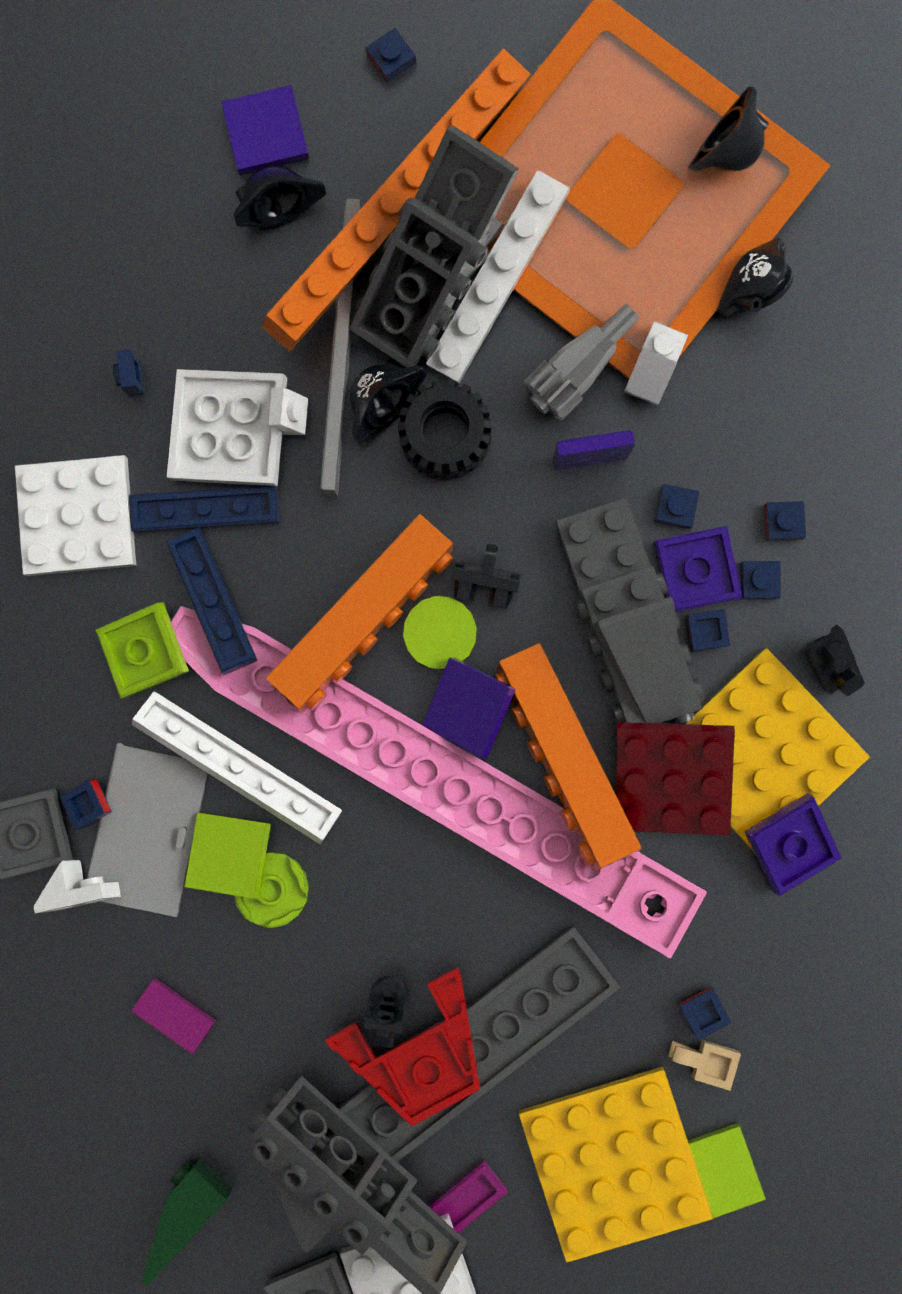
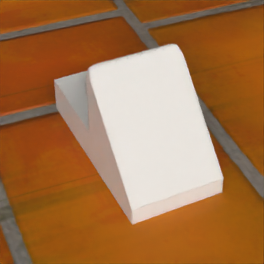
[624,321,688,406]
[34,860,121,913]

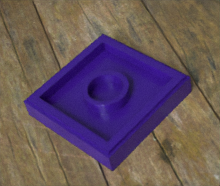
[221,85,309,175]
[553,430,635,470]
[653,526,743,612]
[422,658,516,758]
[744,793,842,896]

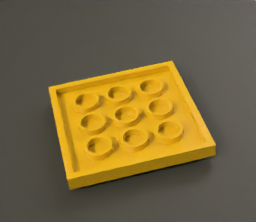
[684,648,870,854]
[519,1066,713,1263]

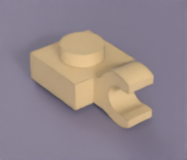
[667,1040,741,1091]

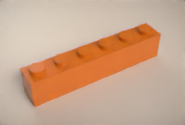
[266,514,453,713]
[494,643,642,872]

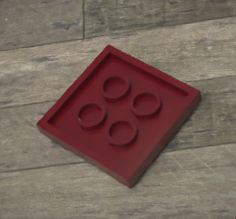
[616,722,735,835]

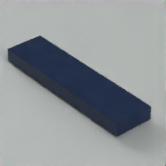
[129,486,280,533]
[165,527,258,676]

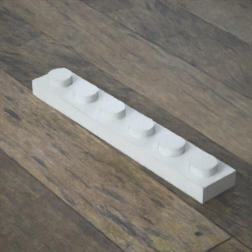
[426,170,570,384]
[132,691,342,845]

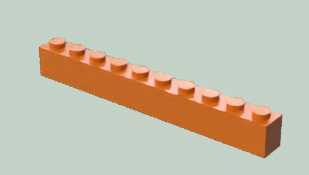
[261,48,531,352]

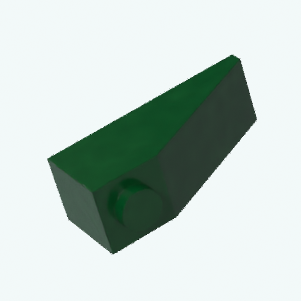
[141,1158,232,1287]

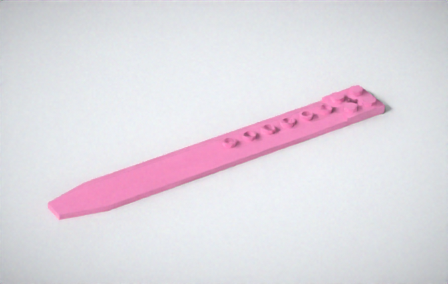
[171,606,707,959]

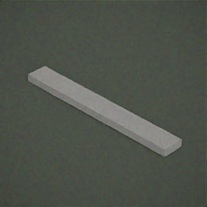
[320,198,362,497]

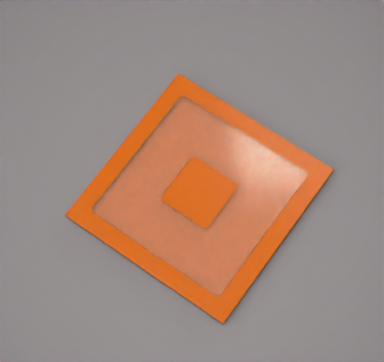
[479,0,831,380]

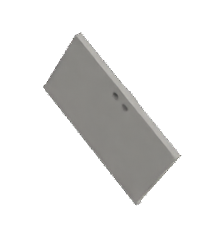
[87,743,208,917]

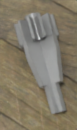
[523,304,639,421]

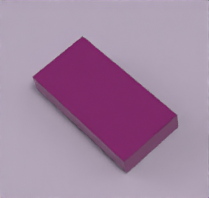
[131,978,216,1054]
[427,1159,508,1233]

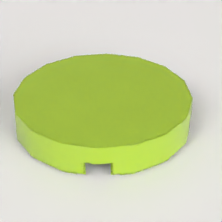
[403,596,477,670]
[234,852,309,928]

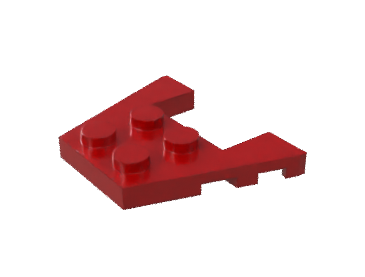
[325,966,480,1126]

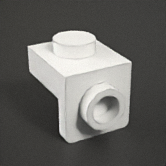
[268,387,308,435]

